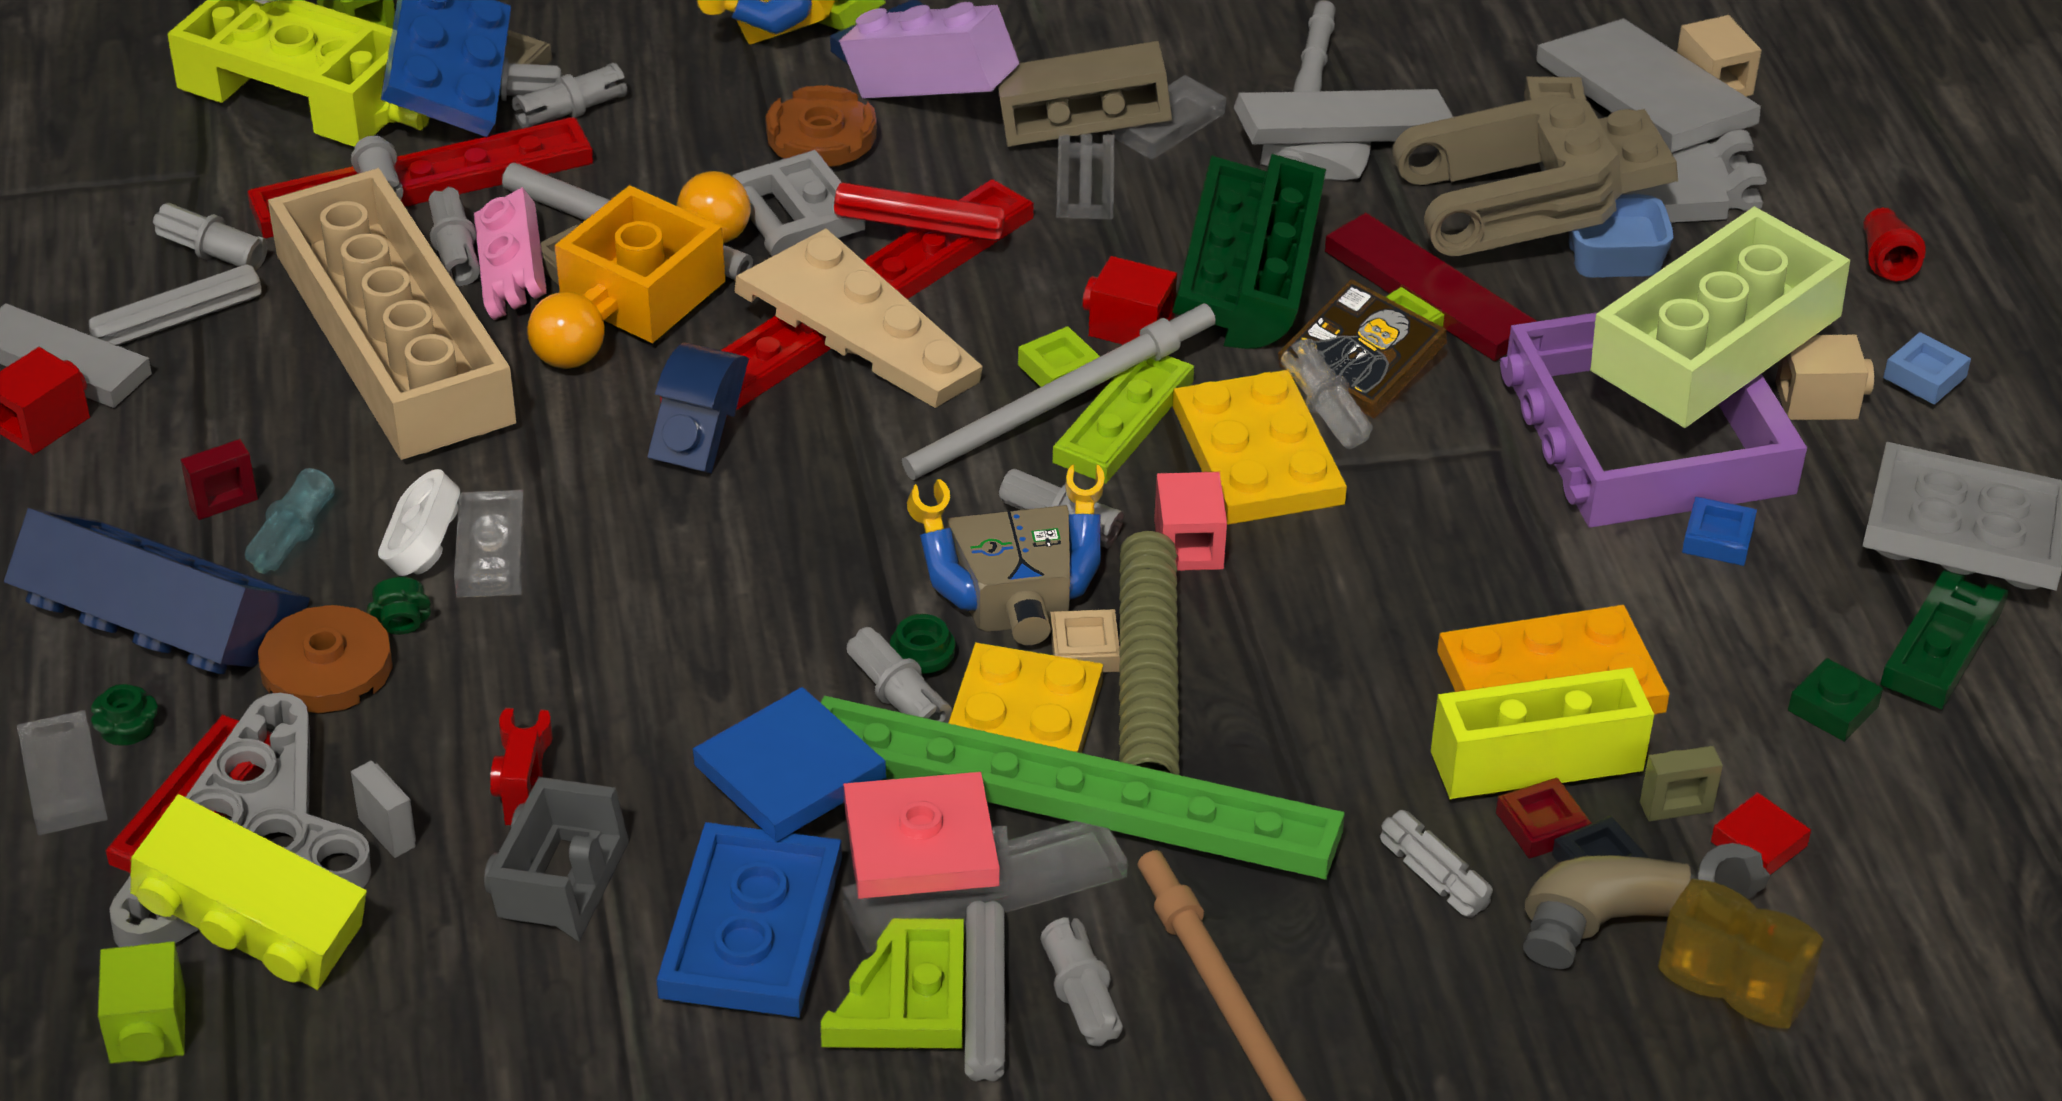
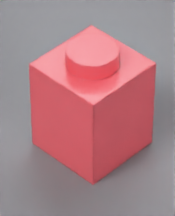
[1154,472,1227,571]

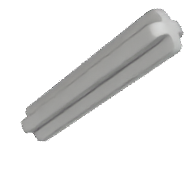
[88,264,262,346]
[965,900,1005,1082]

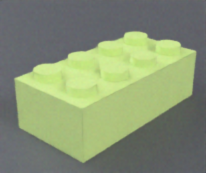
[1590,206,1850,428]

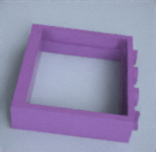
[1500,313,1807,528]

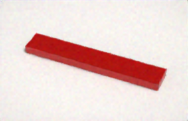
[247,117,593,238]

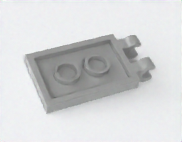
[1539,130,1767,223]

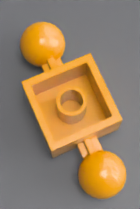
[527,171,751,369]

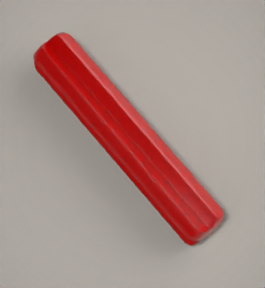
[834,182,1005,241]

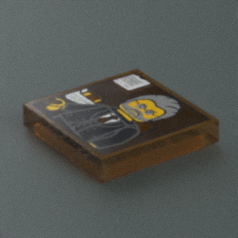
[1278,279,1447,418]

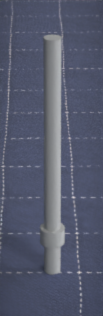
[902,303,1215,480]

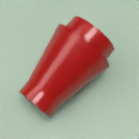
[1863,208,1926,281]

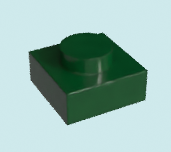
[1788,657,1883,742]

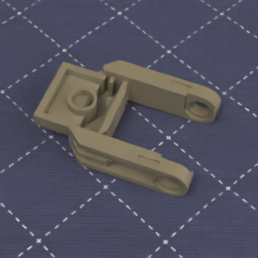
[1392,95,1678,256]

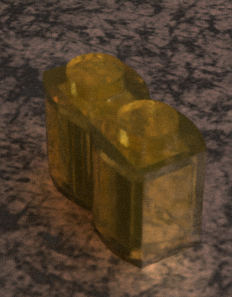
[1658,879,1824,1028]

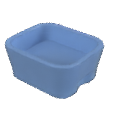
[1569,194,1673,278]

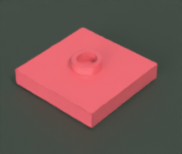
[843,772,1000,899]

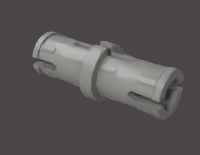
[513,63,627,128]

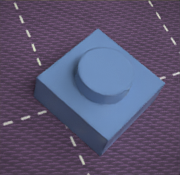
[1883,332,1971,405]

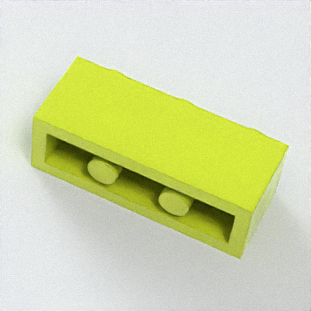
[1431,667,1654,799]
[130,794,367,990]

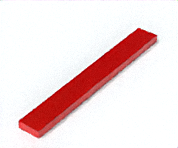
[660,179,1034,417]

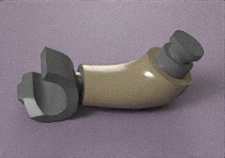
[1523,843,1771,969]

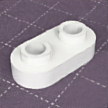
[378,469,460,576]

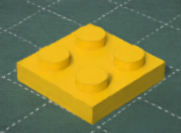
[948,642,1103,753]

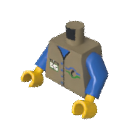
[907,464,1105,645]

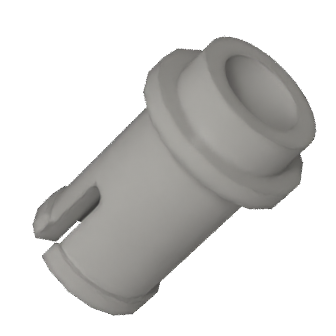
[351,136,403,199]

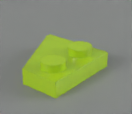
[821,918,964,1048]

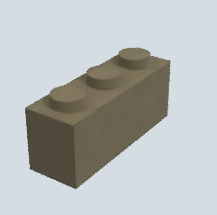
[998,41,1172,147]

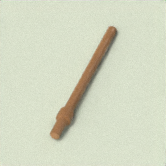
[1138,850,1306,1101]

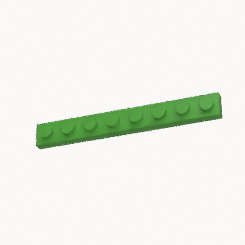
[821,696,1345,879]

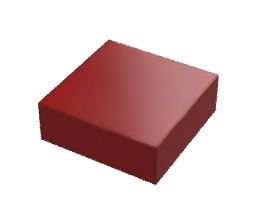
[1711,792,1811,875]

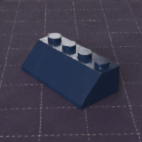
[4,508,310,674]

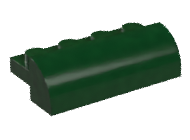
[1172,154,1326,349]

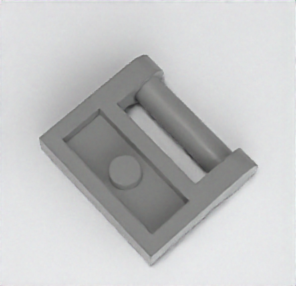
[733,150,865,257]

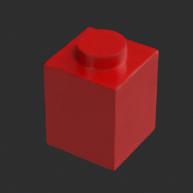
[1082,256,1177,345]
[0,347,90,455]

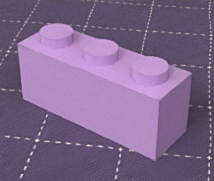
[839,2,1020,98]

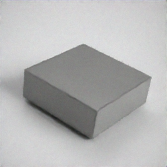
[351,760,416,858]

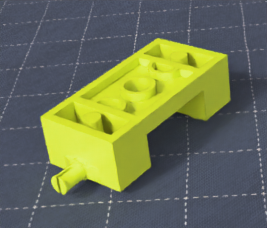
[167,0,429,147]

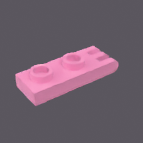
[474,187,547,320]

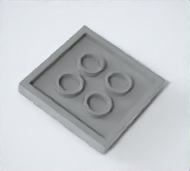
[1862,442,2062,591]

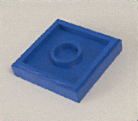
[693,687,886,842]

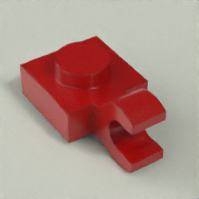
[490,708,553,825]

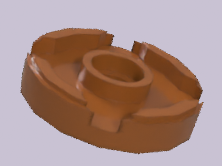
[766,85,877,166]
[258,605,393,713]

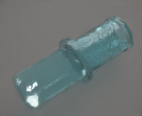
[245,468,335,574]

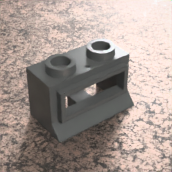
[484,777,629,942]

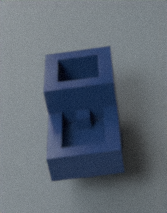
[647,342,749,474]

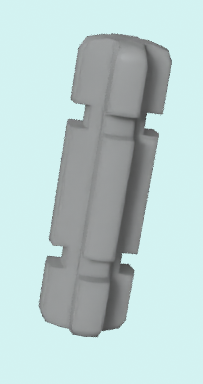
[1380,810,1493,918]

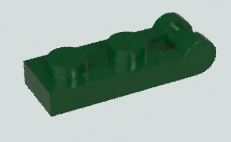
[1880,569,2008,709]

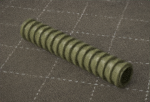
[1119,531,1180,775]

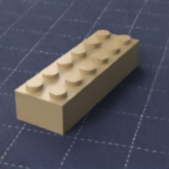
[268,168,516,460]

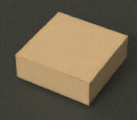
[1050,609,1120,672]

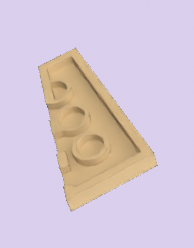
[734,228,982,408]

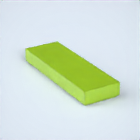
[1053,356,1194,484]

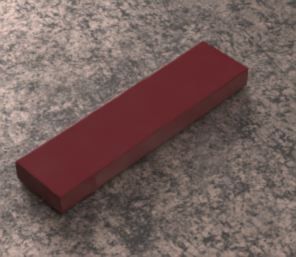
[1325,212,1537,361]

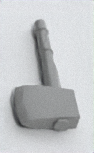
[1260,0,1371,180]

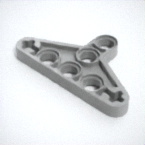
[110,693,371,947]

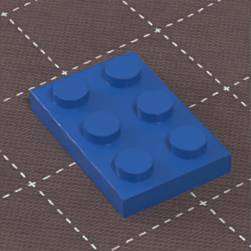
[381,0,511,137]
[657,822,842,1018]

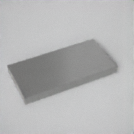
[1537,18,1761,153]

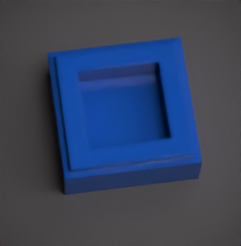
[1682,497,1757,566]

